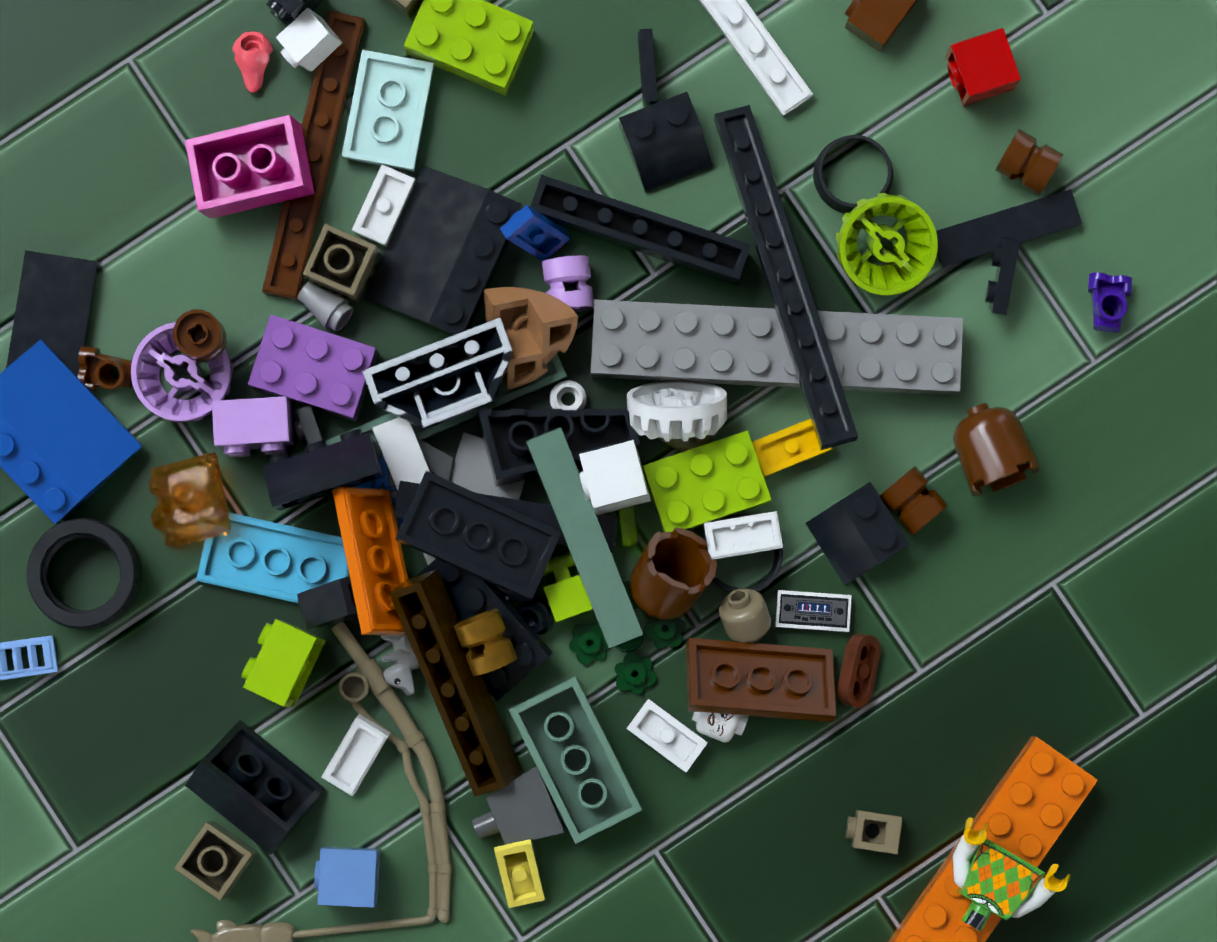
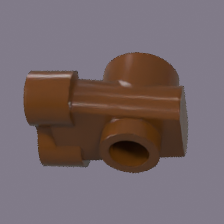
[77,346,133,392]

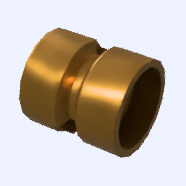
[454,609,517,676]

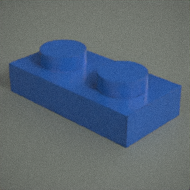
[500,205,571,261]

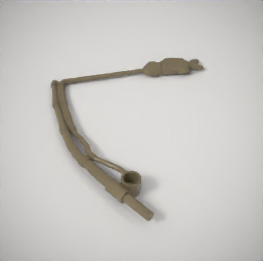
[190,622,452,942]

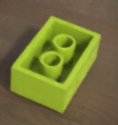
[403,0,534,96]
[642,430,771,532]
[241,619,326,707]

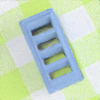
[0,635,59,681]

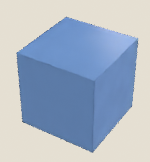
[314,846,380,908]

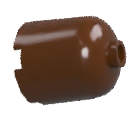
[953,403,1041,496]
[629,528,717,620]

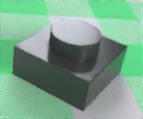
[293,405,324,445]

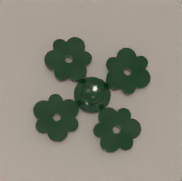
[569,580,686,694]

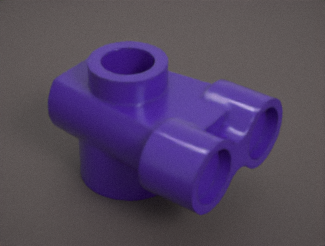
[1088,272,1132,333]

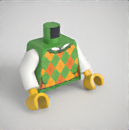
[953,817,1071,932]

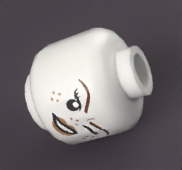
[692,712,749,743]

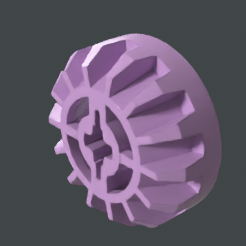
[131,322,233,423]

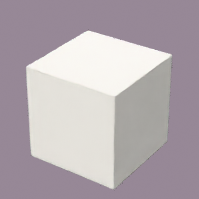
[579,440,651,515]

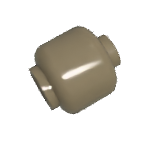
[719,589,771,643]

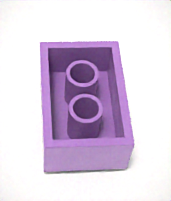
[248,315,379,421]

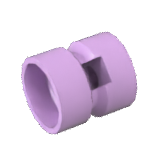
[542,255,594,313]

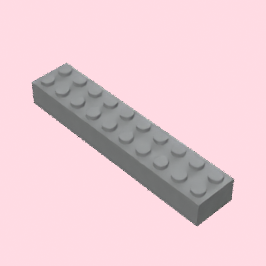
[591,300,963,396]

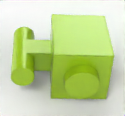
[542,551,593,623]

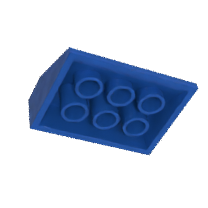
[0,339,143,524]

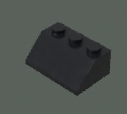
[263,429,385,511]
[185,720,325,855]

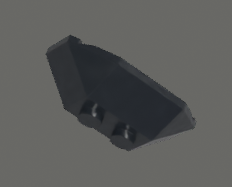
[363,318,513,430]

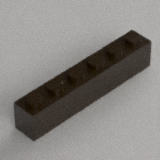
[389,569,522,796]

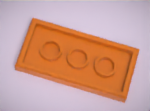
[332,487,408,635]

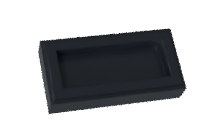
[638,29,658,107]

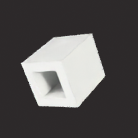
[276,8,343,72]

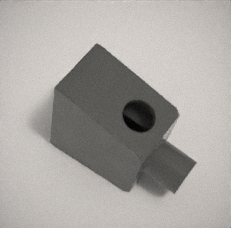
[472,766,565,845]

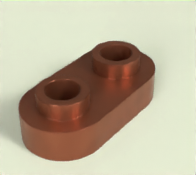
[837,633,881,708]

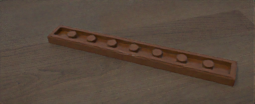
[262,10,365,301]

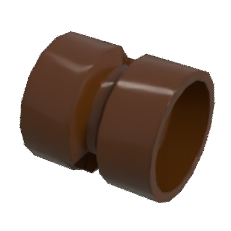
[995,129,1063,195]
[173,309,227,362]
[879,466,948,536]

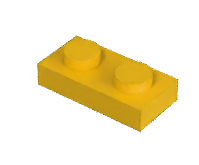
[752,418,832,477]

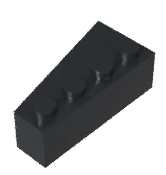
[478,409,640,487]

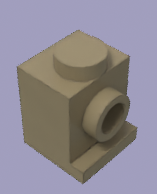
[845,810,903,854]

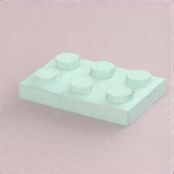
[342,50,434,171]

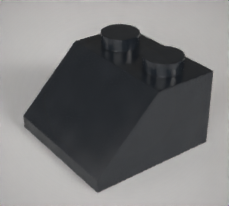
[619,92,713,192]
[805,482,910,585]

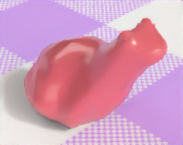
[232,31,273,93]

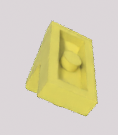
[494,839,545,908]

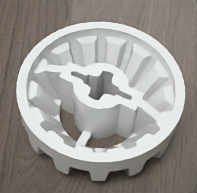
[627,381,727,442]

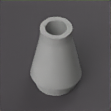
[298,282,353,332]

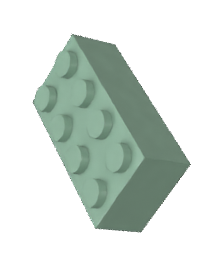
[509,677,642,844]

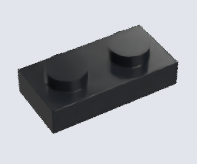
[985,237,1020,315]

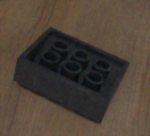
[363,165,523,337]

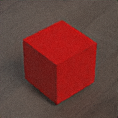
[946,28,1021,107]

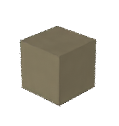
[303,224,379,303]
[174,820,258,900]

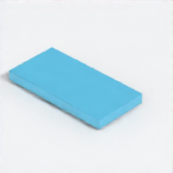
[196,509,349,603]

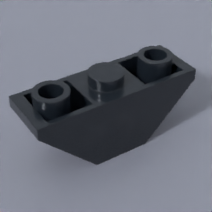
[297,576,358,630]

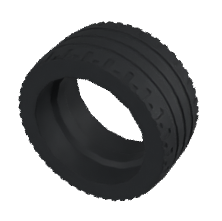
[26,518,142,630]

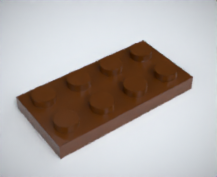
[686,638,836,722]

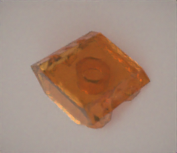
[149,453,231,548]

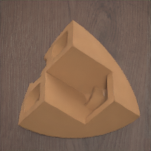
[483,287,578,390]

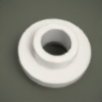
[550,380,586,410]

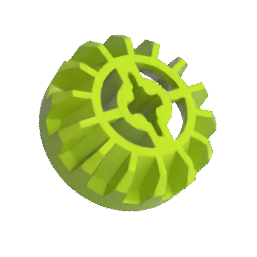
[835,193,938,295]

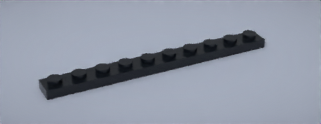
[714,105,858,450]

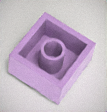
[212,396,296,457]

